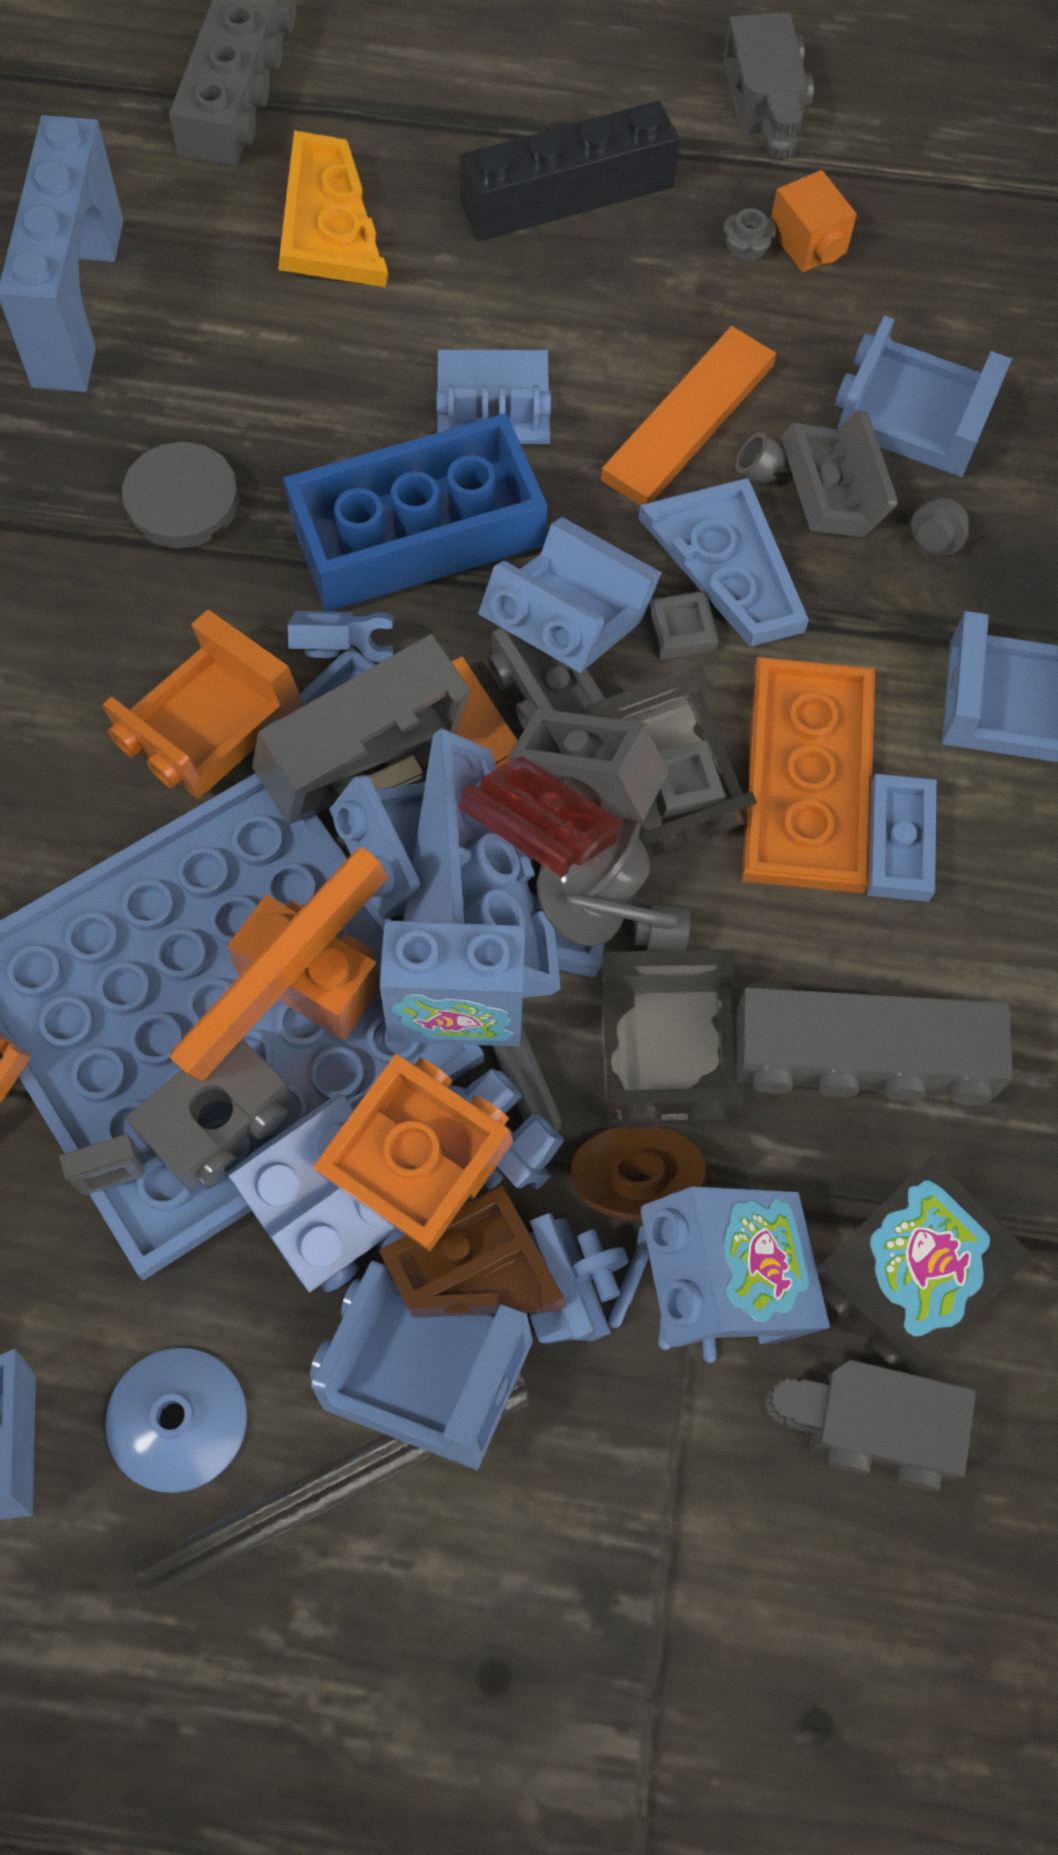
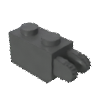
[723,12,814,160]
[762,1360,976,1491]

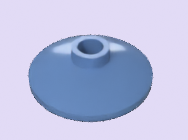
[105,1348,247,1493]

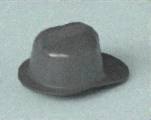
[537,816,651,947]

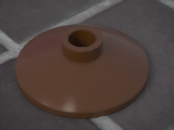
[571,1124,706,1221]

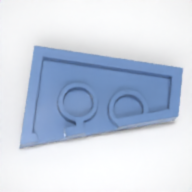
[638,478,809,647]

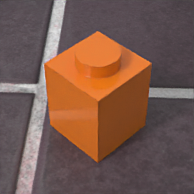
[771,170,857,273]

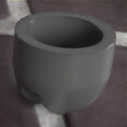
[735,432,786,484]

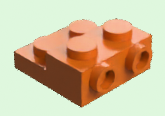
[313,1054,513,1252]

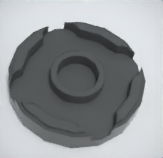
[122,441,239,549]

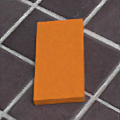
[741,657,875,894]

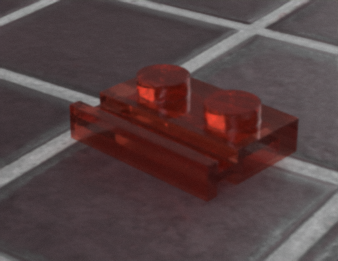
[459,756,623,878]

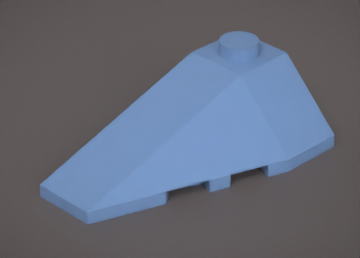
[404,728,561,998]

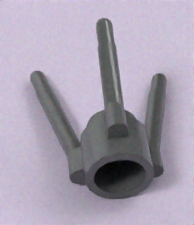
[565,893,690,975]

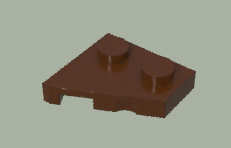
[379,1185,566,1318]

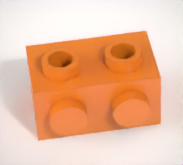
[227,894,380,1041]

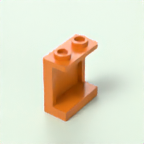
[102,609,304,800]

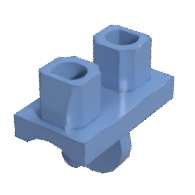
[449,1069,564,1190]
[530,1213,629,1344]

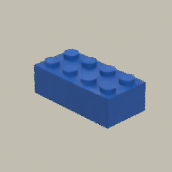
[283,413,547,611]

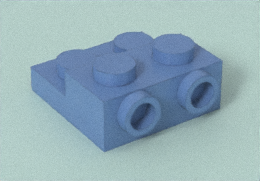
[225,1093,406,1293]

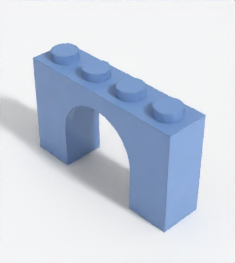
[0,115,124,392]

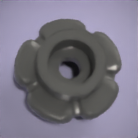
[723,208,776,260]

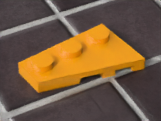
[278,130,388,288]

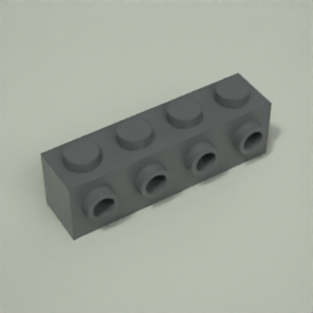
[169,0,296,167]
[736,987,1013,1105]

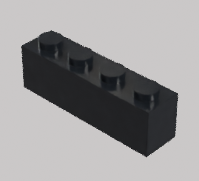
[460,100,680,242]

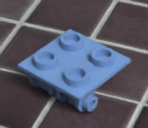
[437,350,551,444]

